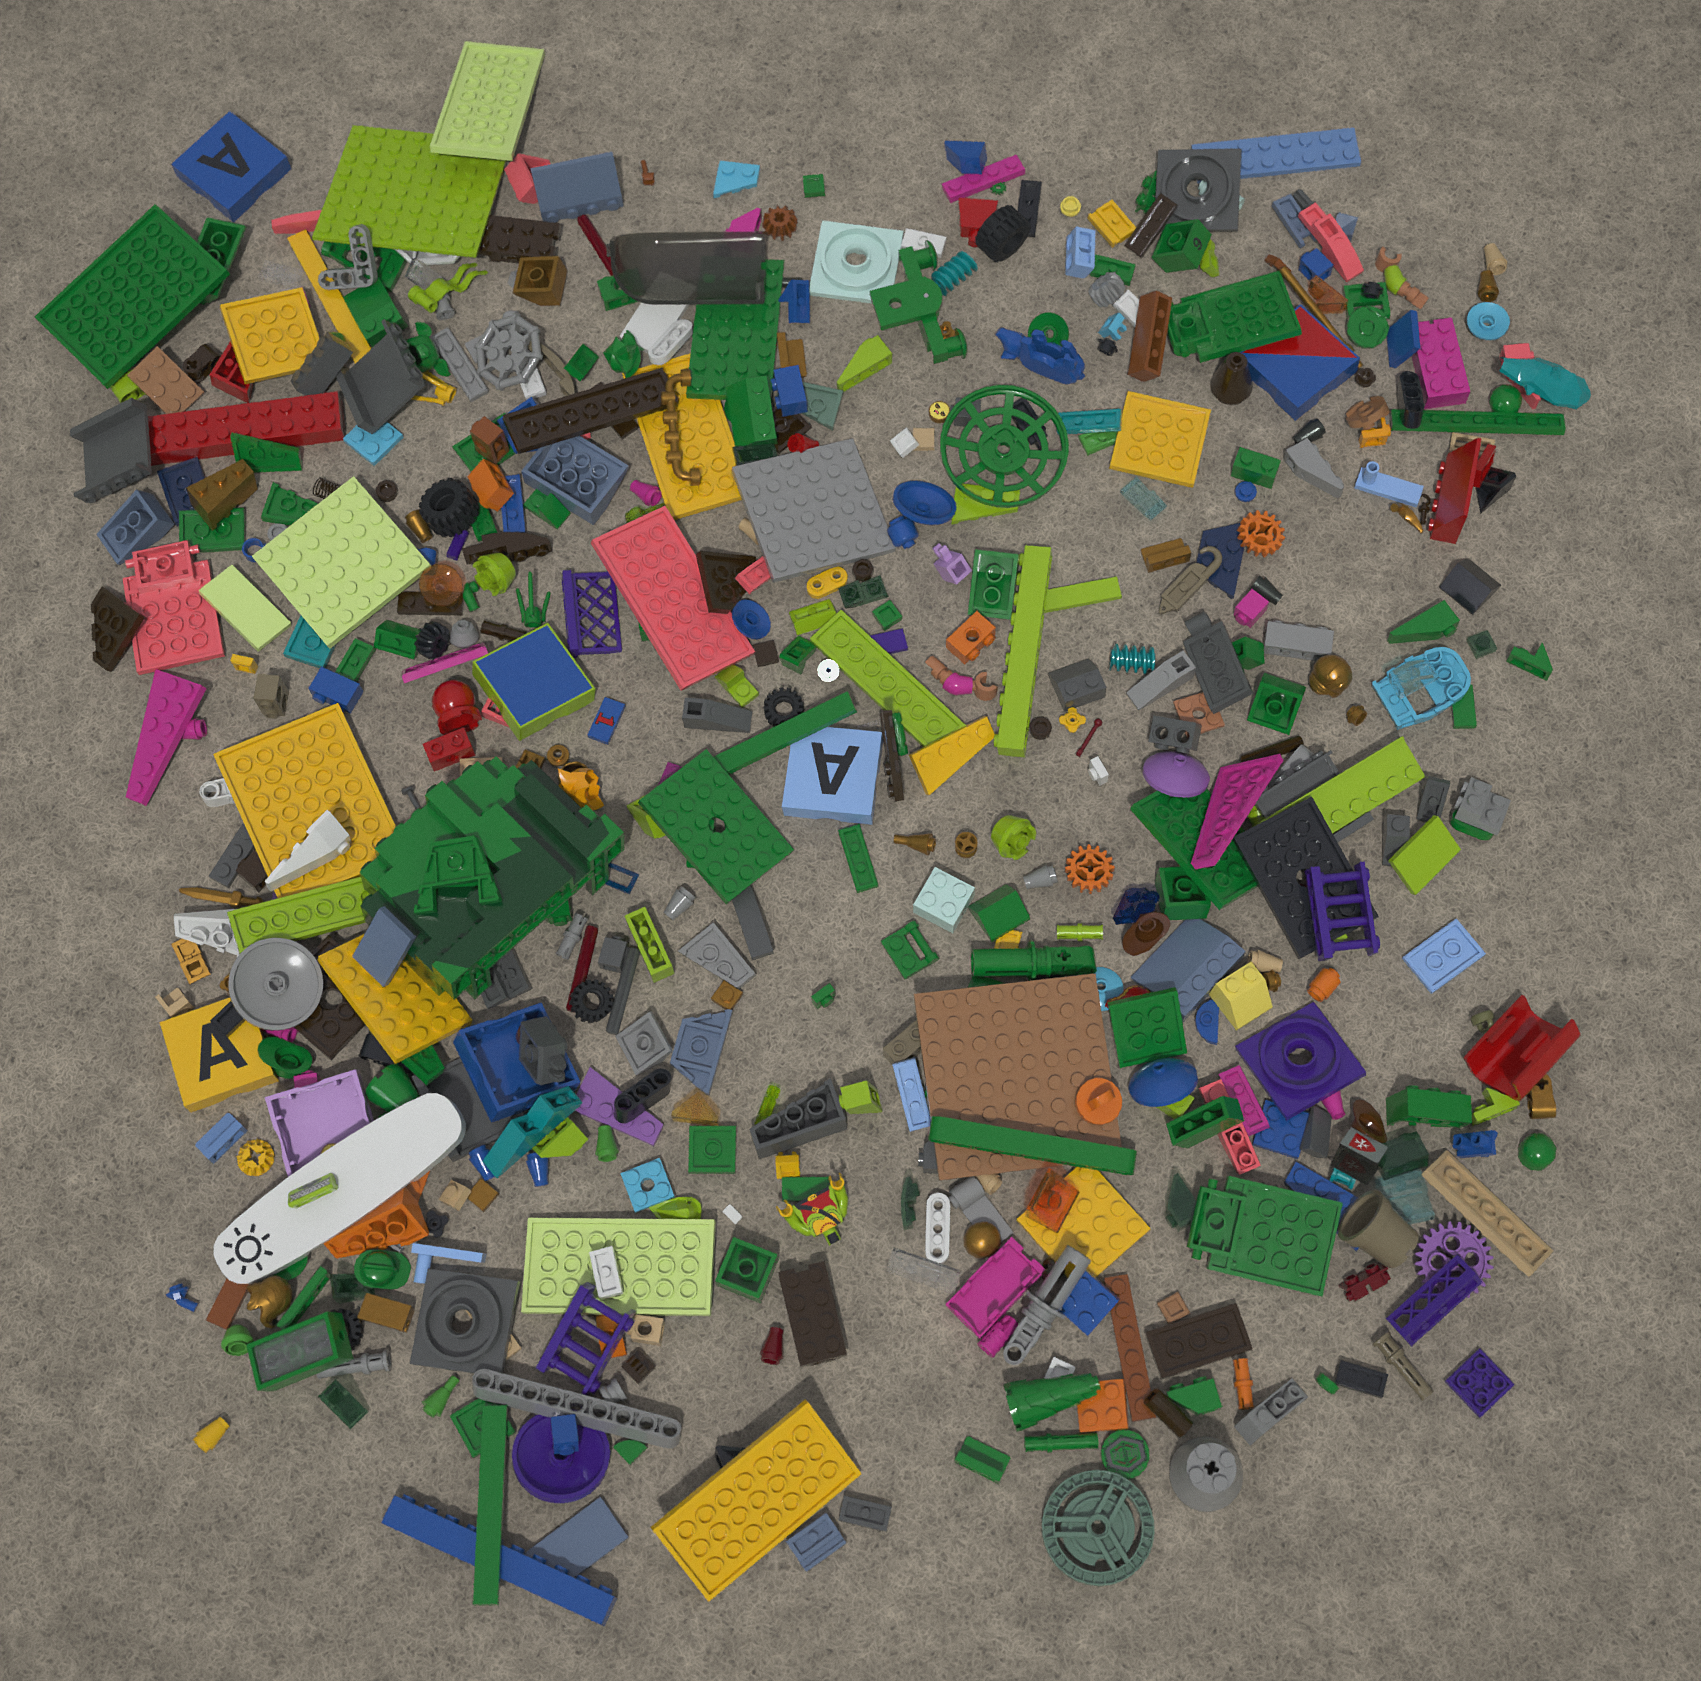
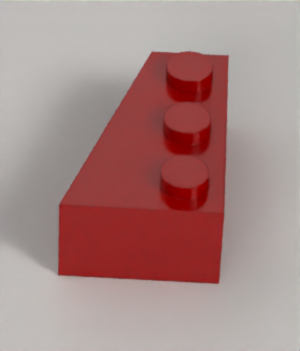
[210,341,254,403]

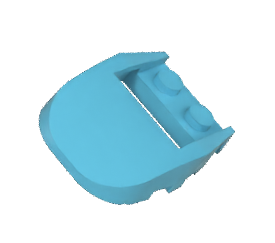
[1372,647,1471,730]

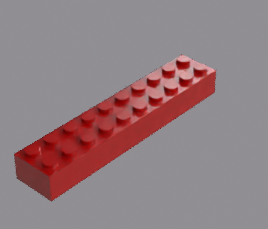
[148,391,345,466]

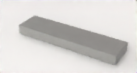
[430,327,489,402]

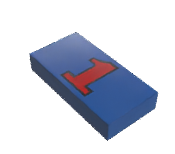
[587,697,626,745]

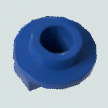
[166,1283,198,1312]

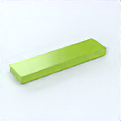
[1045,577,1122,613]

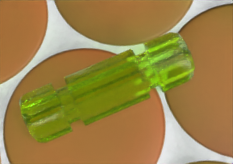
[754,1085,780,1126]

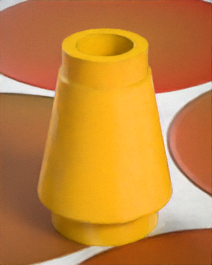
[193,1417,230,1453]

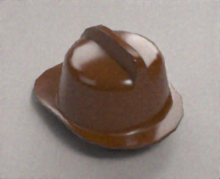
[1122,908,1170,956]
[1349,1099,1387,1143]

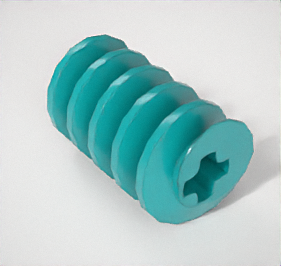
[931,251,978,296]
[1109,643,1156,674]

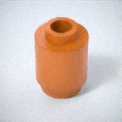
[1307,968,1341,1002]

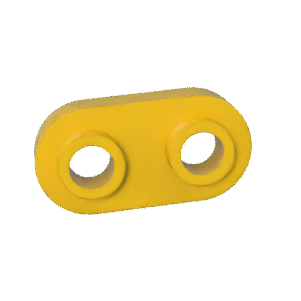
[806,567,848,599]

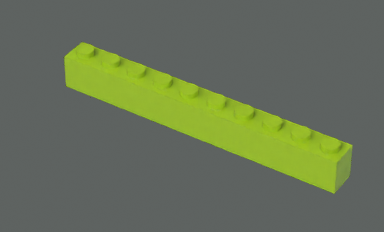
[994,545,1053,758]

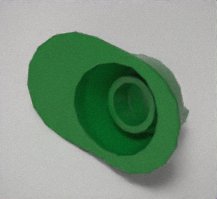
[257,1037,312,1079]
[354,1249,411,1290]

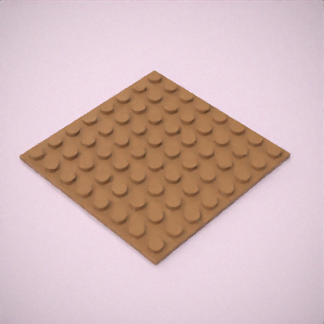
[913,973,1122,1181]

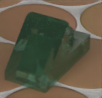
[732,444,777,466]
[318,1379,368,1429]

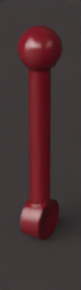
[1076,718,1103,757]

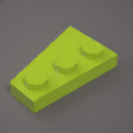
[951,484,1020,525]

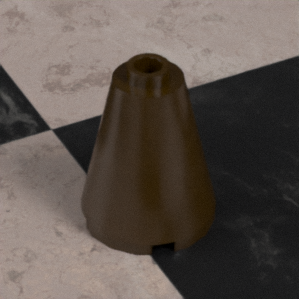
[1210,352,1253,405]

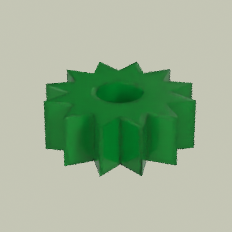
[990,182,1007,195]

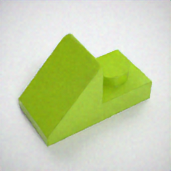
[714,665,759,708]
[1472,1088,1520,1126]

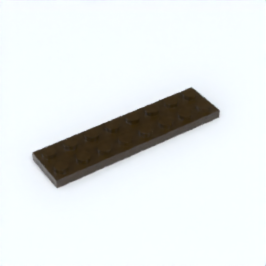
[503,368,678,454]

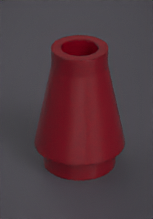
[760,1327,784,1365]

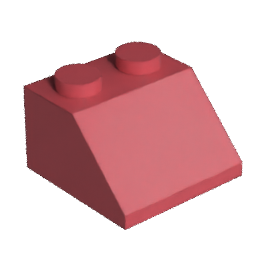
[504,153,551,204]

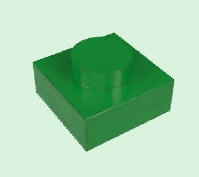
[803,174,825,198]
[872,600,902,631]
[811,983,836,1009]

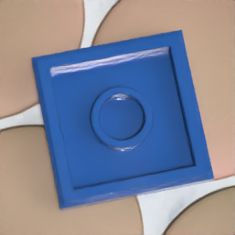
[1387,310,1421,368]

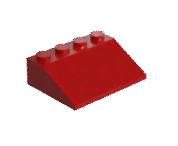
[1427,438,1482,544]

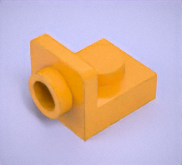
[1358,417,1391,448]

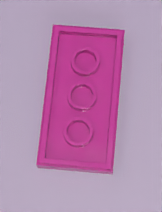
[402,642,488,683]

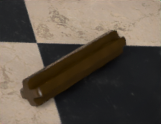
[1240,736,1304,763]

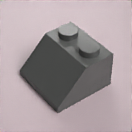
[1048,658,1107,712]

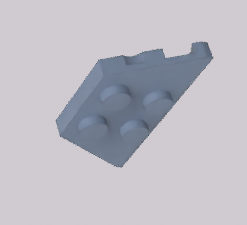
[670,1009,733,1096]

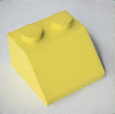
[1209,962,1273,1031]

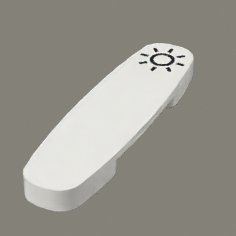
[213,1093,466,1284]

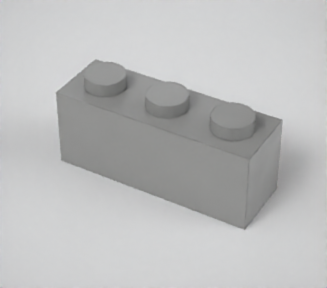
[1264,620,1334,661]

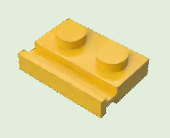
[1088,200,1137,248]

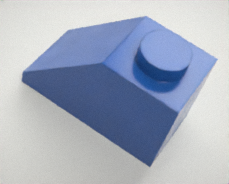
[944,141,987,174]

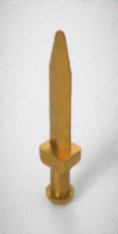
[179,887,263,909]

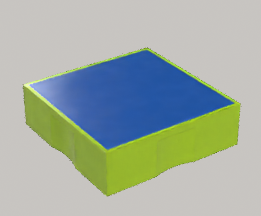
[472,623,595,741]

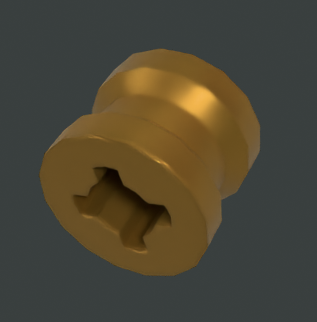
[955,832,978,858]

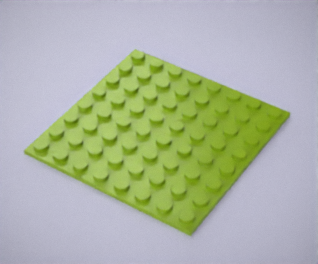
[312,125,507,258]

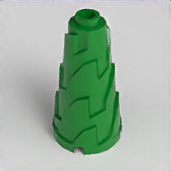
[1003,1373,1101,1431]

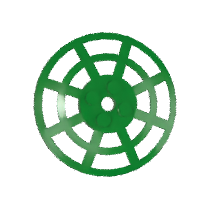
[940,385,1069,508]

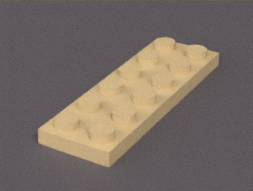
[1421,1150,1553,1277]

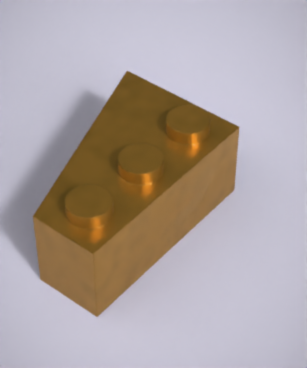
[186,459,258,531]

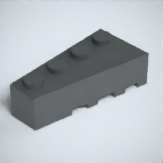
[749,1078,847,1160]

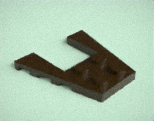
[879,710,904,802]

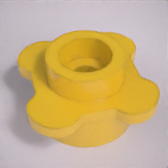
[1059,707,1086,733]

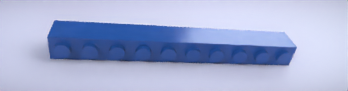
[381,1494,617,1627]

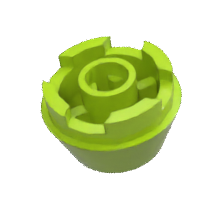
[472,553,516,596]
[991,815,1036,860]

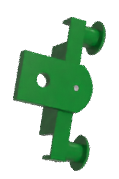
[869,240,968,364]

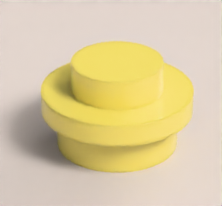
[1060,196,1081,217]

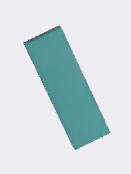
[1057,409,1122,435]

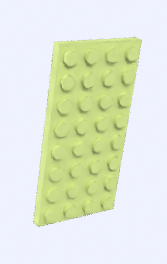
[430,41,545,161]
[521,1218,716,1316]

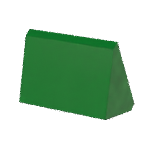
[968,884,1030,942]

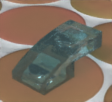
[1120,477,1167,520]

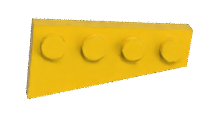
[909,716,995,795]

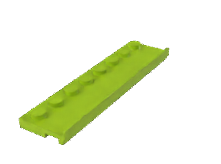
[1252,736,1426,833]

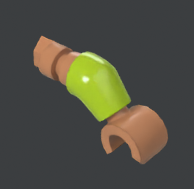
[1375,247,1429,309]

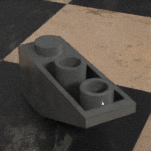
[682,697,752,733]

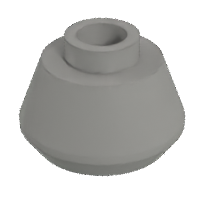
[449,620,479,648]

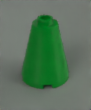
[365,1063,420,1112]

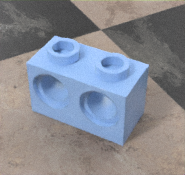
[1065,226,1095,278]

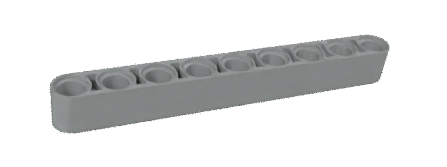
[472,1369,681,1449]

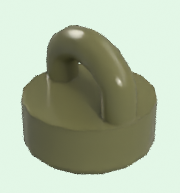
[1470,1010,1495,1034]

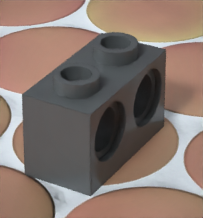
[1148,715,1202,754]

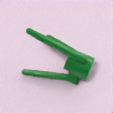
[516,572,551,628]

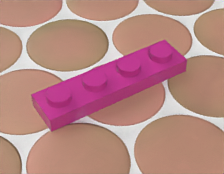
[942,154,1025,203]

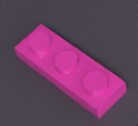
[1218,1065,1270,1137]

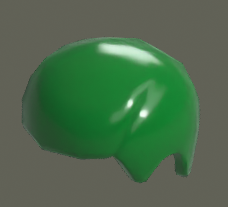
[1489,385,1522,413]
[1518,1132,1557,1171]

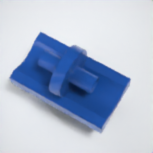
[1453,1130,1498,1158]

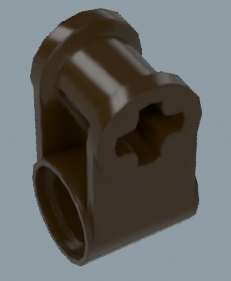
[182,343,221,384]

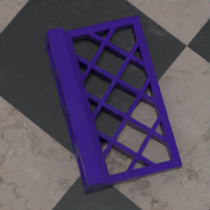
[561,570,622,658]

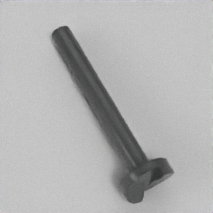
[401,786,421,810]

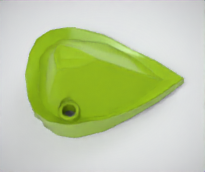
[649,1197,702,1219]

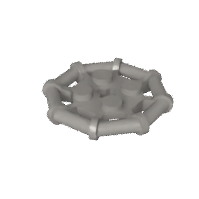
[474,313,543,391]

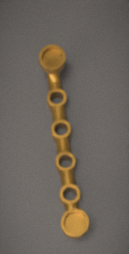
[661,369,700,486]

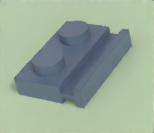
[786,1513,847,1572]

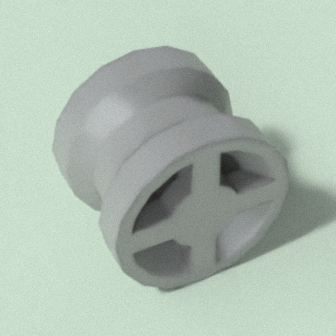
[599,1378,627,1403]

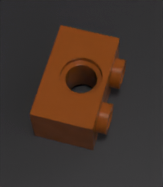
[470,416,509,464]

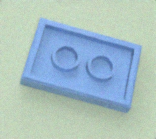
[1402,918,1486,994]

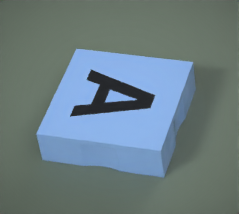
[782,727,883,825]

